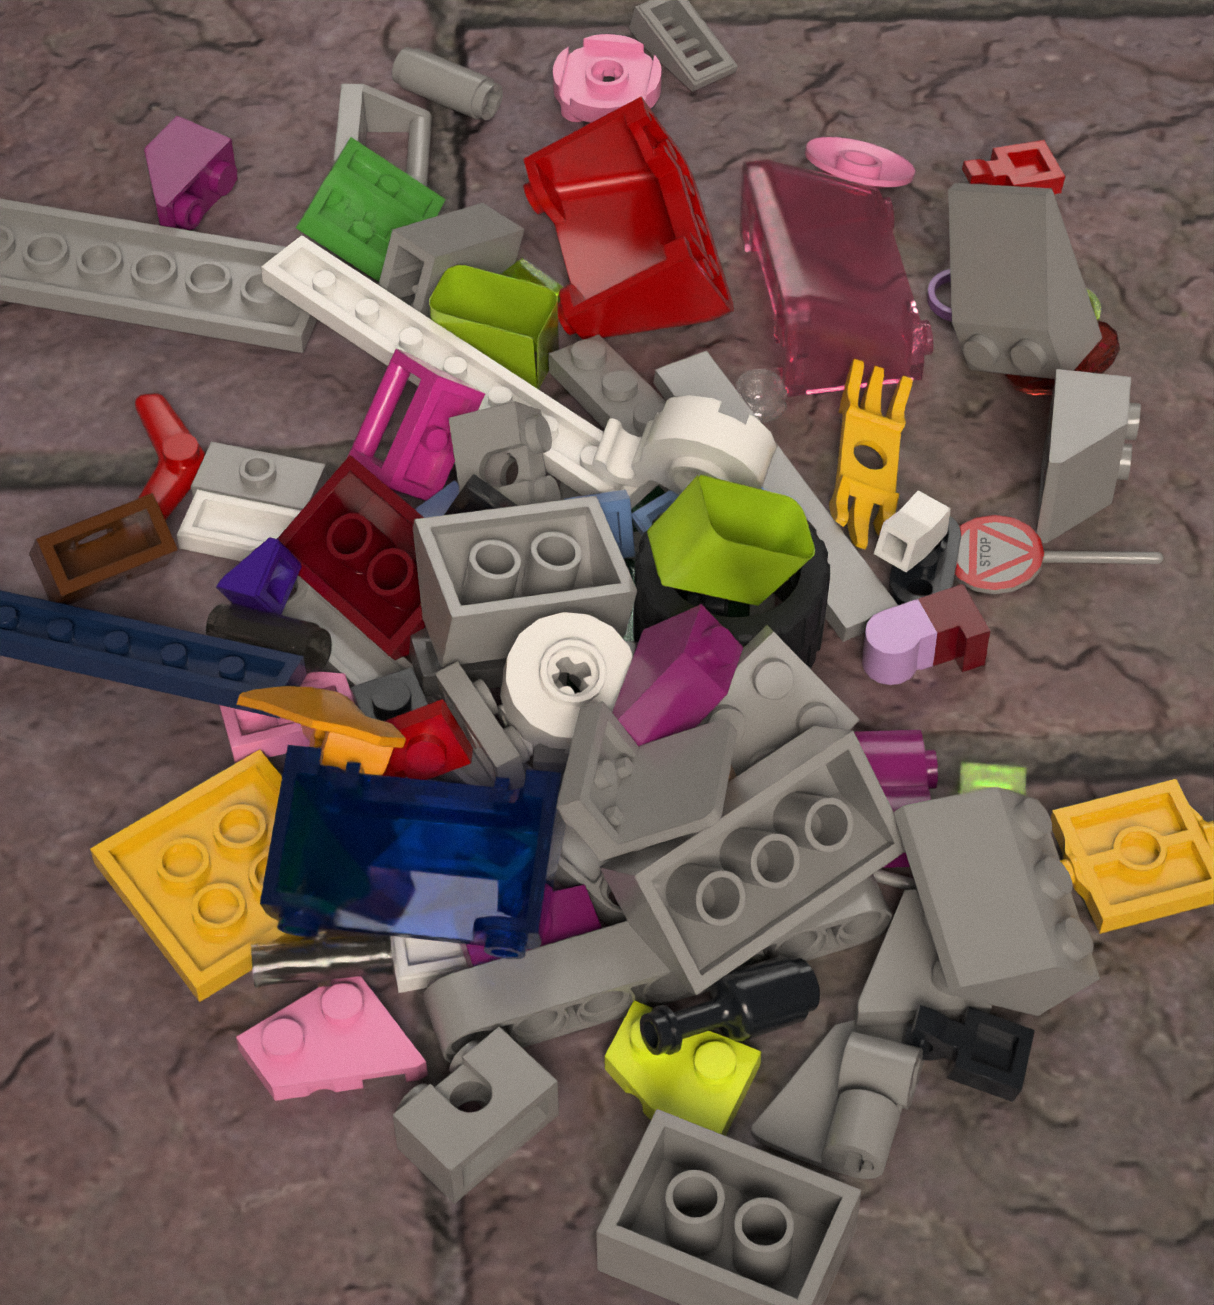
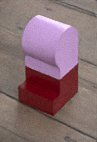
[862,584,990,685]

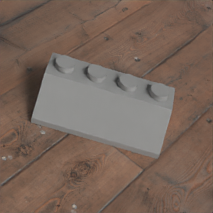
[600,726,906,995]

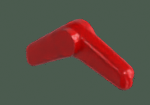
[135,393,205,521]

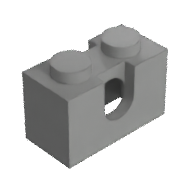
[449,401,561,506]
[393,1027,559,1204]

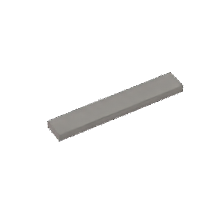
[653,350,898,642]

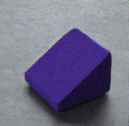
[216,537,302,620]

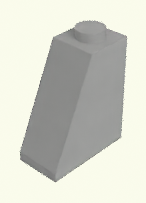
[378,203,525,319]

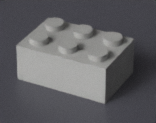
[596,1109,862,1305]

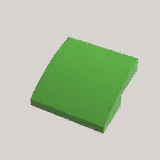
[296,137,446,282]

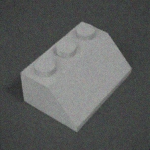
[413,496,637,668]
[893,786,1100,1016]

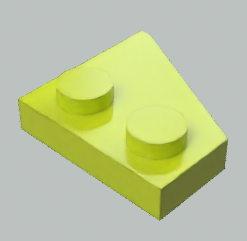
[605,1000,761,1136]

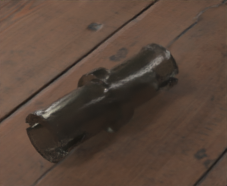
[251,931,393,989]

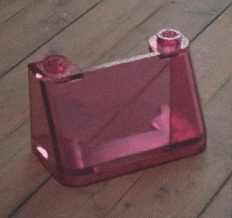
[740,159,933,398]

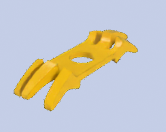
[829,358,913,549]

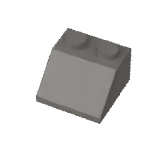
[1036,369,1141,543]

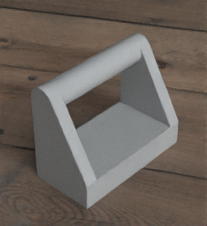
[334,84,432,187]

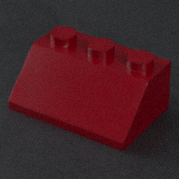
[277,455,426,660]

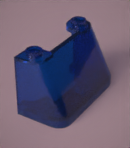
[260,745,566,959]

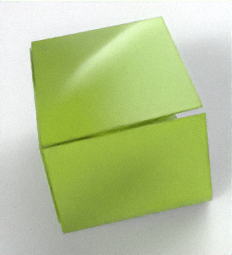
[429,265,559,390]
[647,475,815,606]

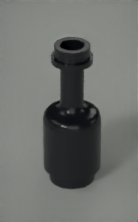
[640,955,820,1055]

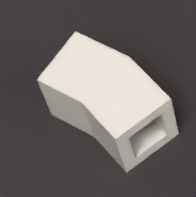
[874,491,951,572]

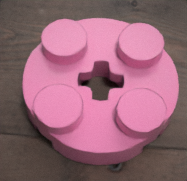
[553,34,661,123]

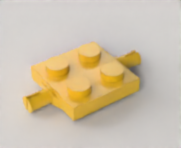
[1051,779,1214,934]

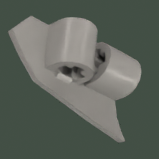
[751,1020,925,1179]

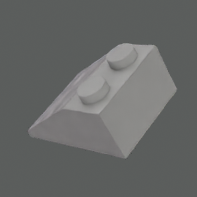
[948,183,1103,379]

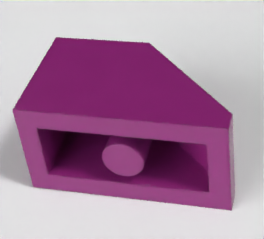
[612,604,743,746]

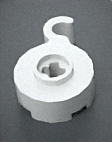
[592,395,777,495]
[500,612,633,754]

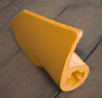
[236,686,406,781]

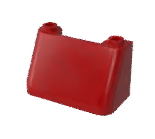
[523,96,734,340]

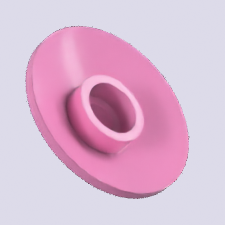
[805,137,915,196]

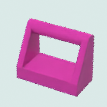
[348,349,485,501]

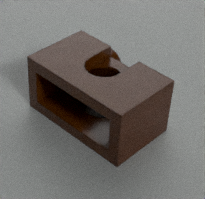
[29,493,178,605]

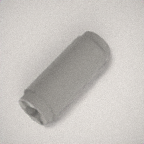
[392,47,503,120]

